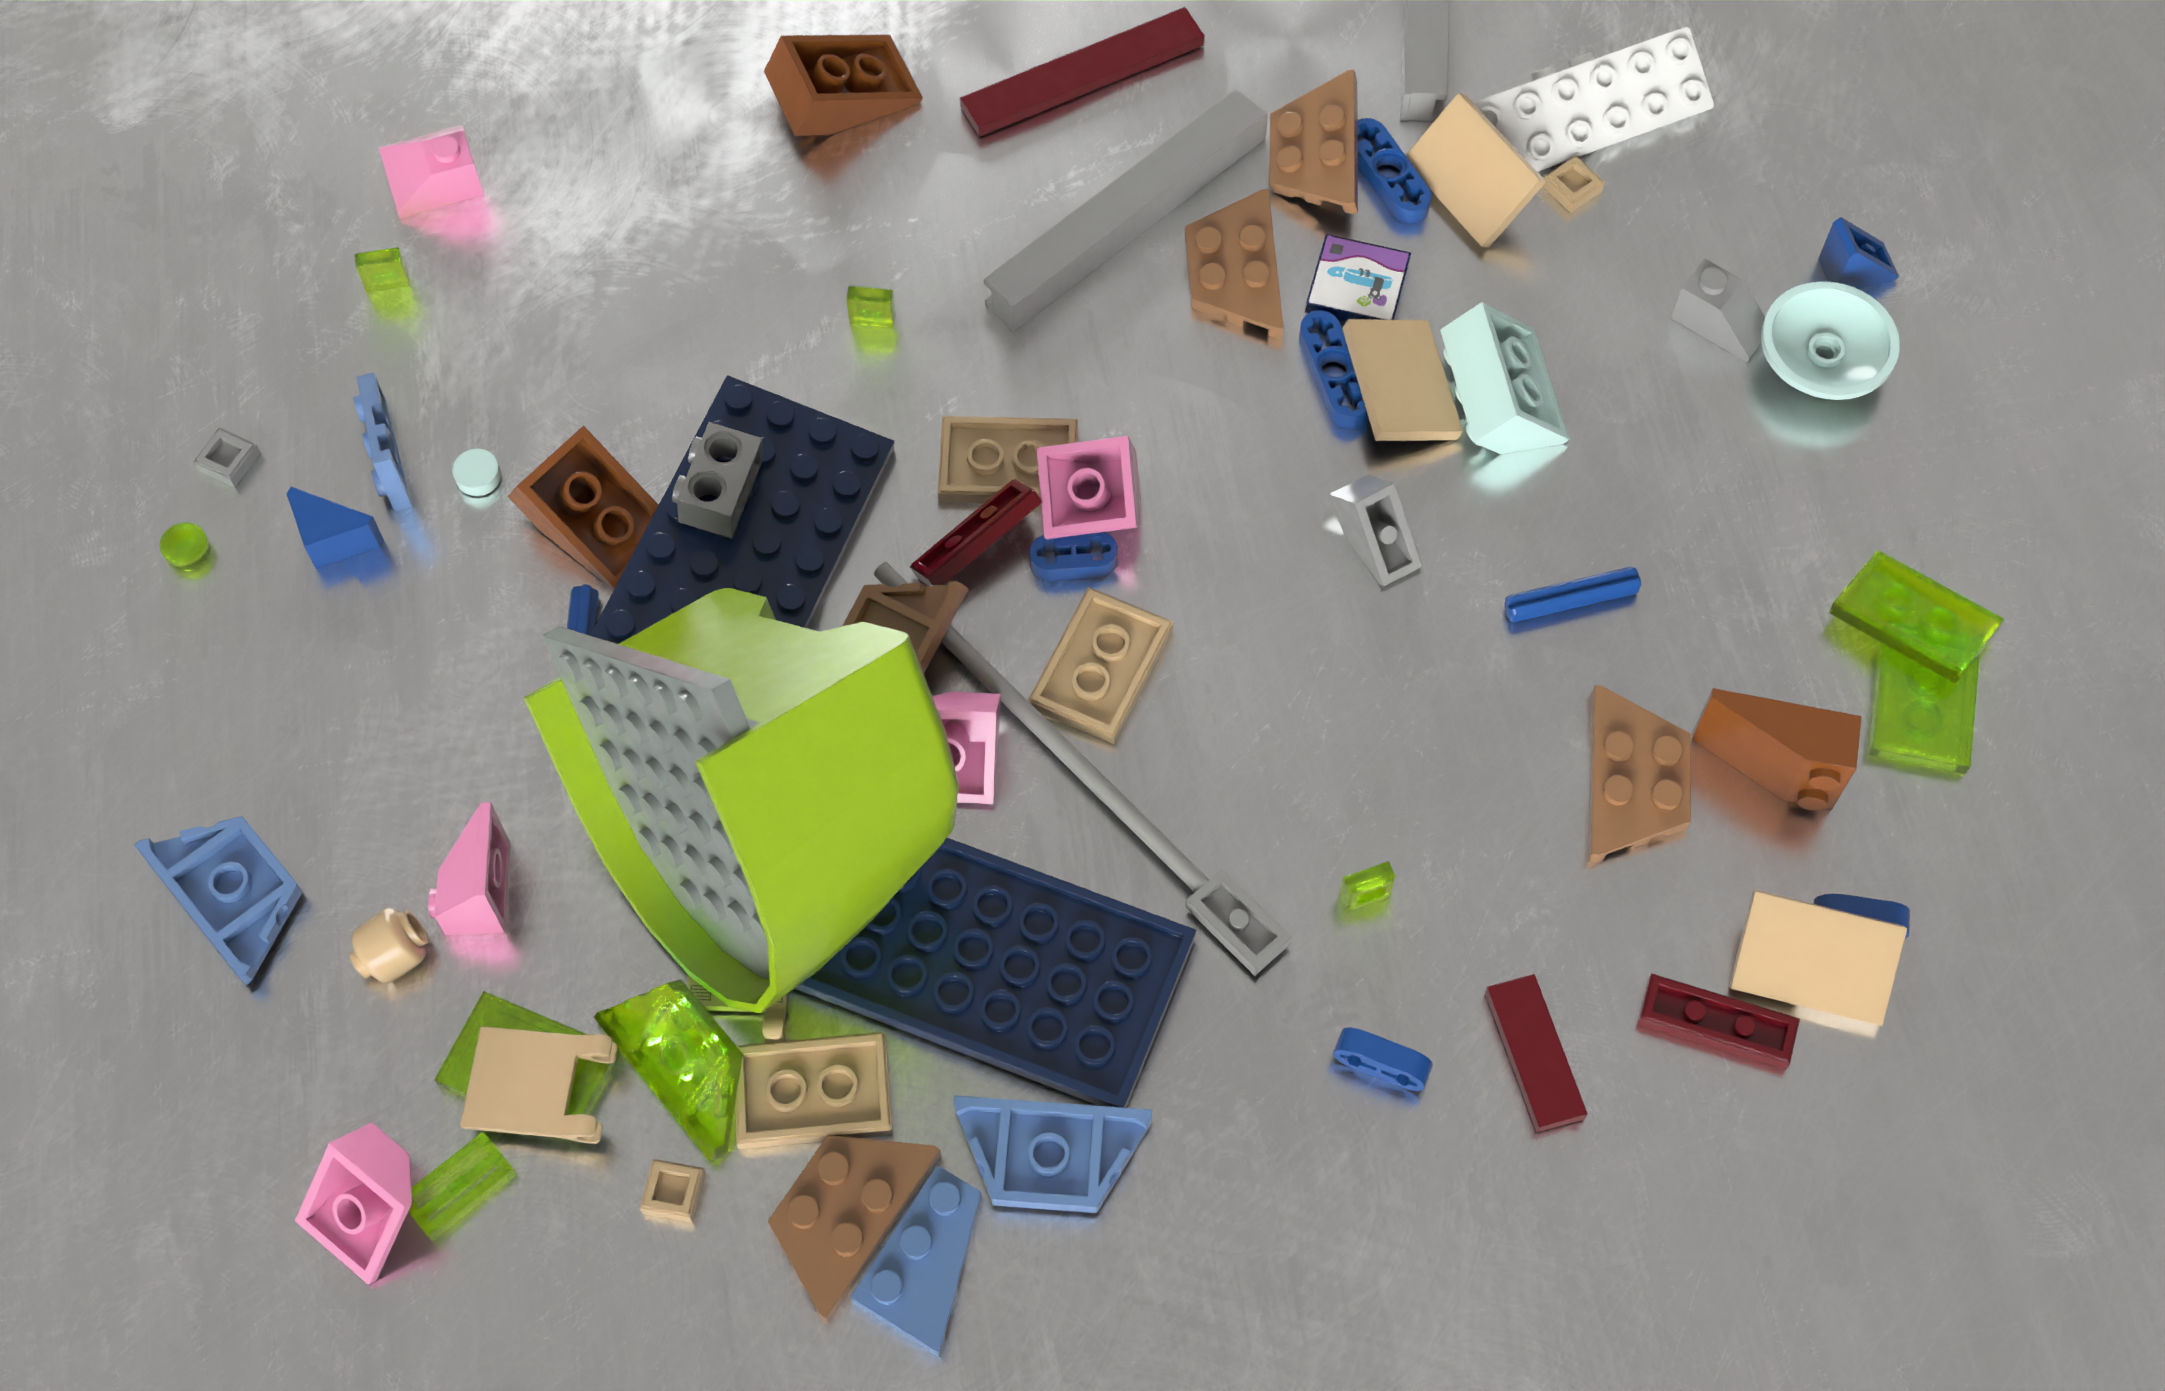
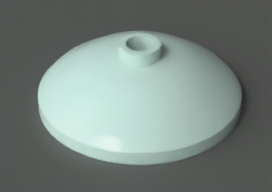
[1761,282,1900,400]

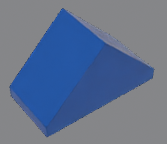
[1818,217,1899,289]
[286,486,384,569]

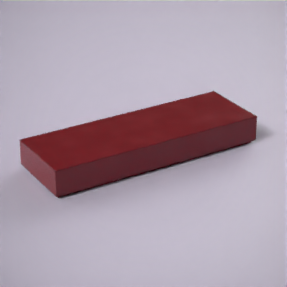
[910,479,1042,586]
[1637,973,1800,1070]
[1485,974,1588,1133]

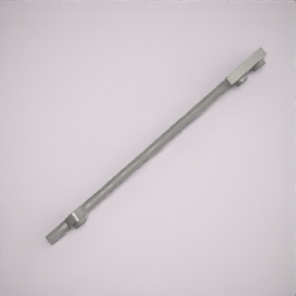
[874,562,1292,976]

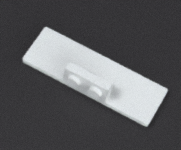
[1473,27,1714,172]

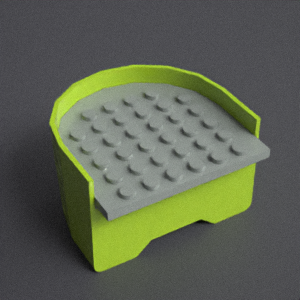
[523,588,959,1013]

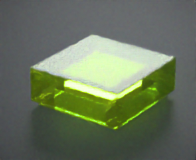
[354,247,410,293]
[846,286,896,328]
[1339,861,1396,911]

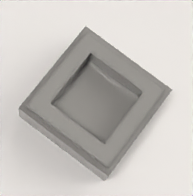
[193,428,261,488]

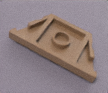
[1269,69,1358,214]
[1185,189,1284,338]
[842,581,969,674]
[1588,685,1691,862]
[768,1135,941,1323]

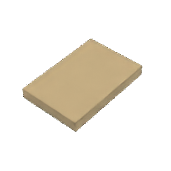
[1406,93,1546,248]
[1342,319,1463,441]
[938,416,1078,503]
[1028,587,1173,745]
[1729,889,1907,1026]
[733,1032,893,1150]

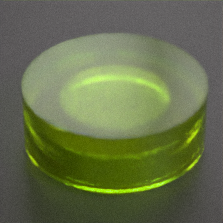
[159,522,211,571]

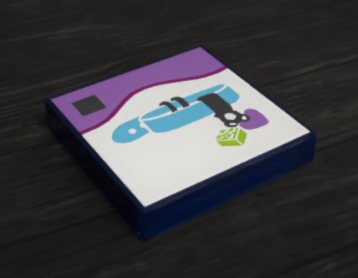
[1305,234,1411,322]

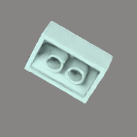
[1440,302,1570,454]

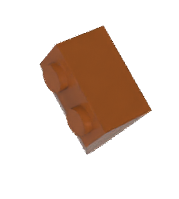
[764,34,923,136]
[507,425,659,591]
[1692,688,1862,811]

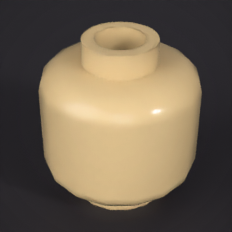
[349,908,429,983]

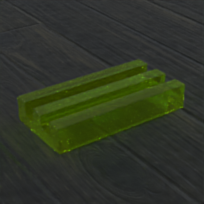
[408,1132,517,1241]

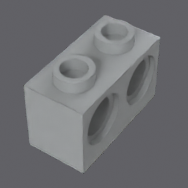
[672,422,763,538]

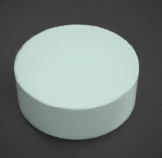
[452,449,501,496]

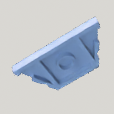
[134,816,303,986]
[953,1095,1152,1213]

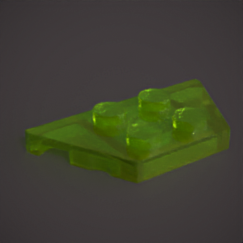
[594,979,743,1162]

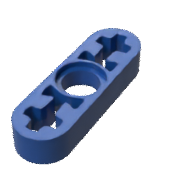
[1358,118,1431,224]
[1299,311,1368,429]

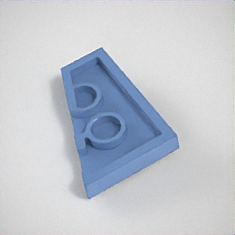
[353,372,413,512]
[850,1165,982,1358]

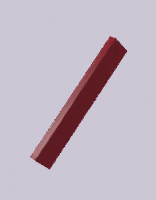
[960,7,1205,137]

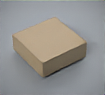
[1543,155,1605,213]
[640,1159,705,1223]

